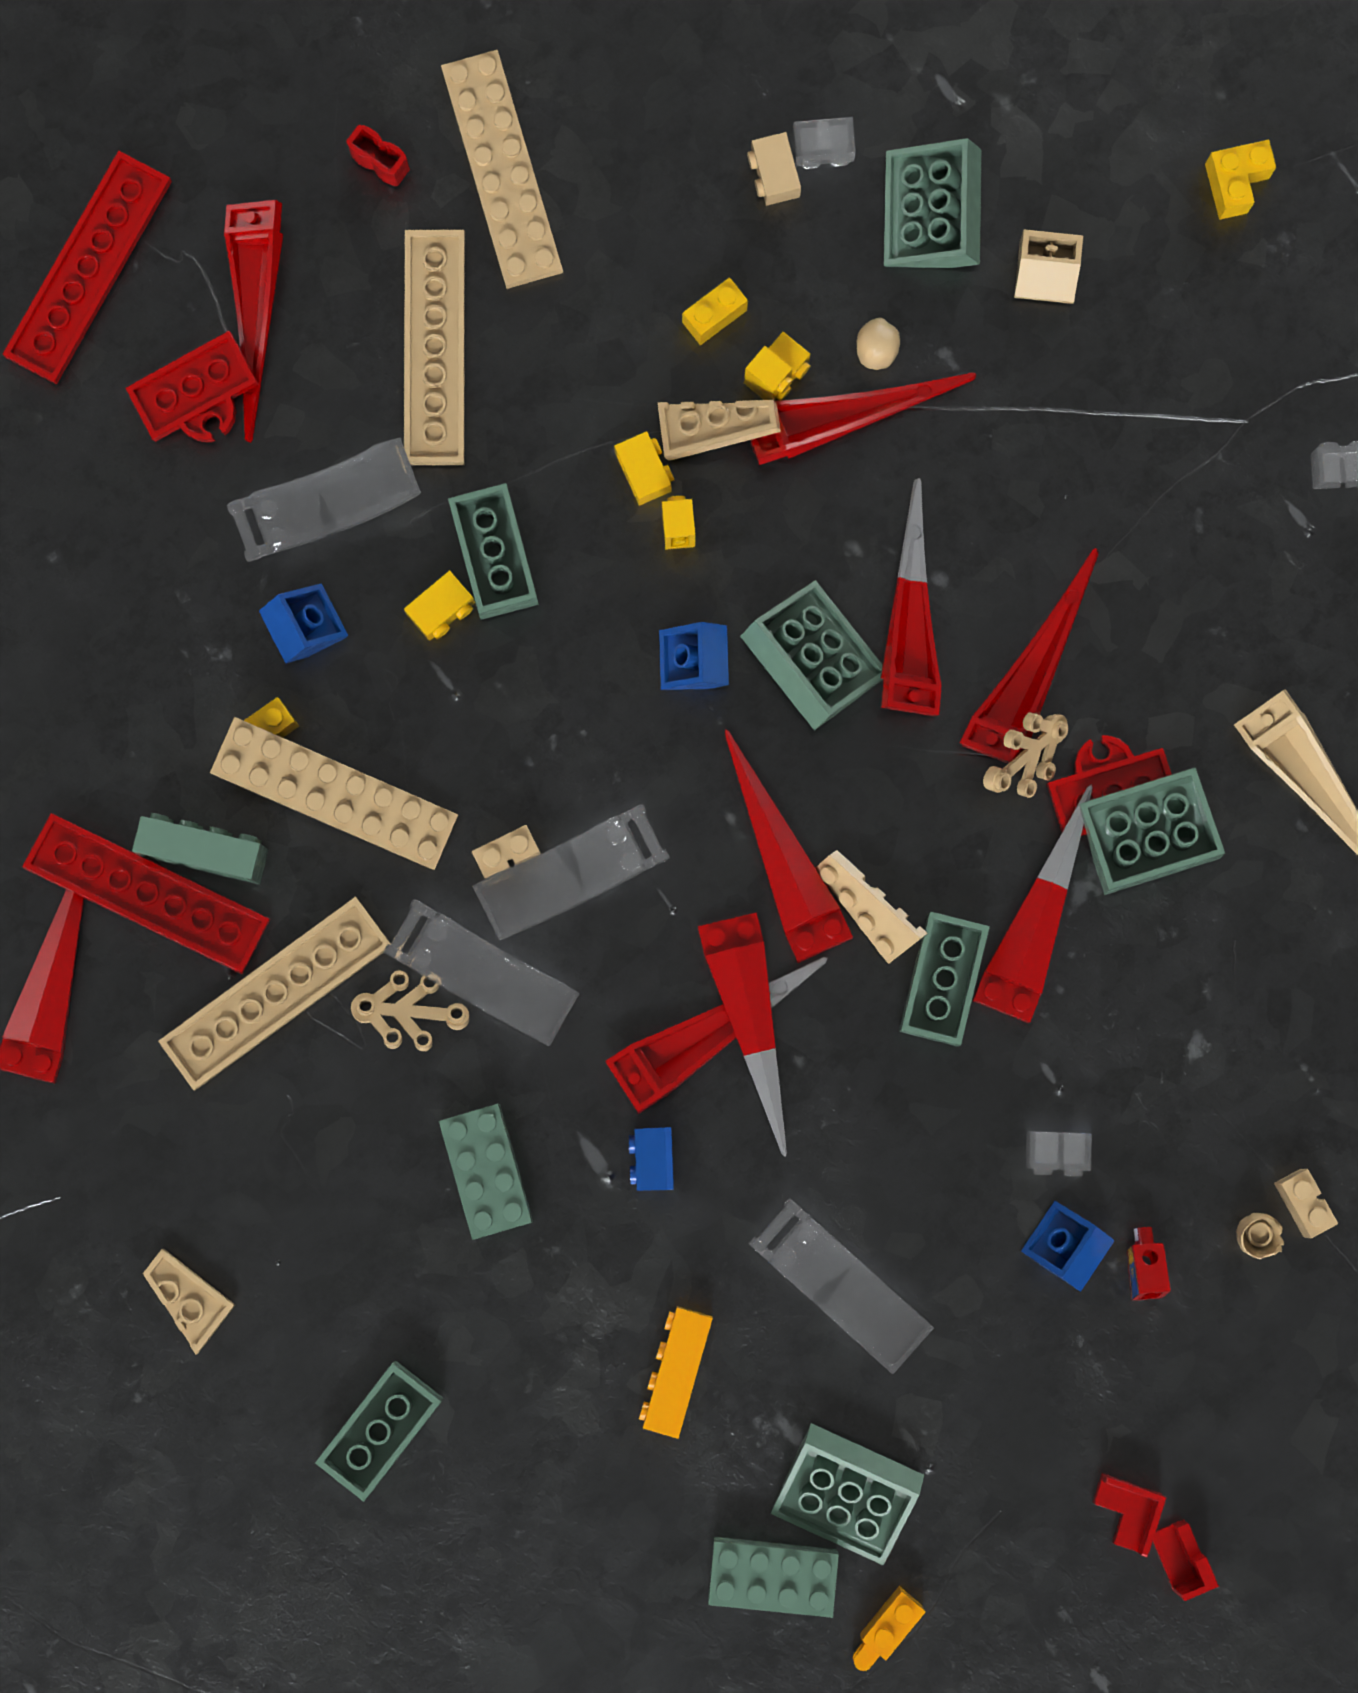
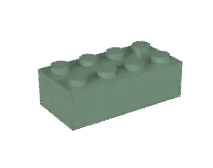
[448,483,539,620]
[132,813,269,885]
[899,912,990,1047]
[439,1104,534,1240]
[315,1361,444,1502]
[708,1537,839,1618]

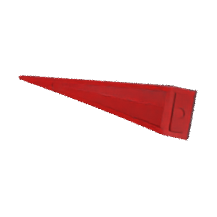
[224,200,283,443]
[750,372,976,465]
[960,548,1099,764]
[725,729,853,963]
[0,889,84,1084]

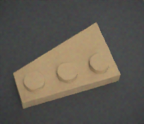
[143,1249,235,1355]

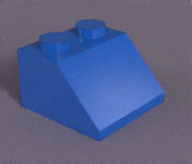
[259,583,348,664]
[659,622,729,690]
[629,1127,674,1191]
[1021,1201,1115,1292]

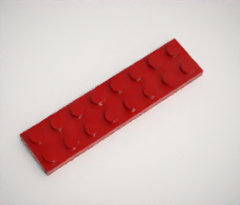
[2,150,172,385]
[22,813,270,974]

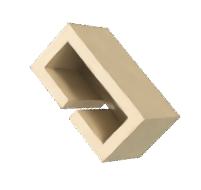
[747,132,801,206]
[472,825,541,882]
[1274,1169,1338,1238]

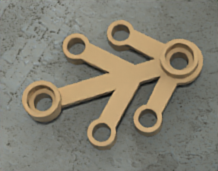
[983,712,1068,798]
[351,970,470,1051]

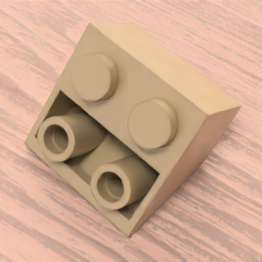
[1014,229,1083,304]

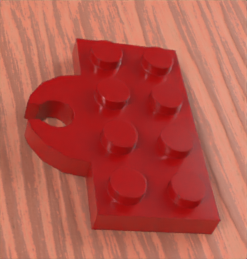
[126,331,259,442]
[1047,735,1172,836]

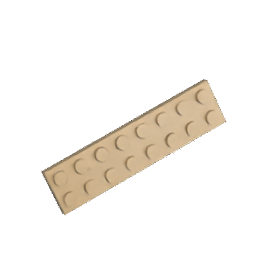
[441,50,563,289]
[404,230,465,466]
[210,717,458,870]
[158,897,392,1090]

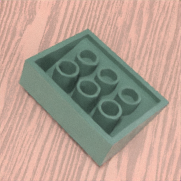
[884,138,981,268]
[740,580,883,730]
[1079,768,1225,895]
[770,1423,924,1565]

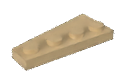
[658,400,781,461]
[815,850,928,964]

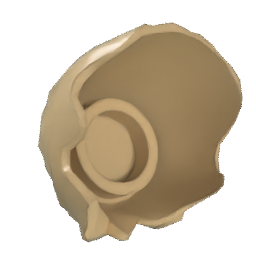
[856,318,900,370]
[1236,1213,1284,1259]

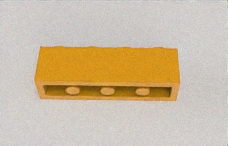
[639,1306,713,1439]

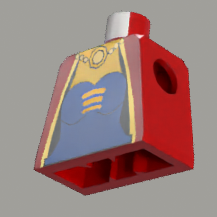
[1127,1227,1171,1301]

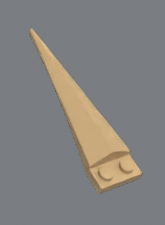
[1234,689,1358,855]

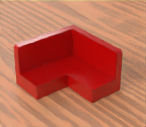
[1092,1473,1166,1557]
[1153,1519,1219,1601]

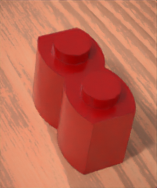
[346,125,410,186]

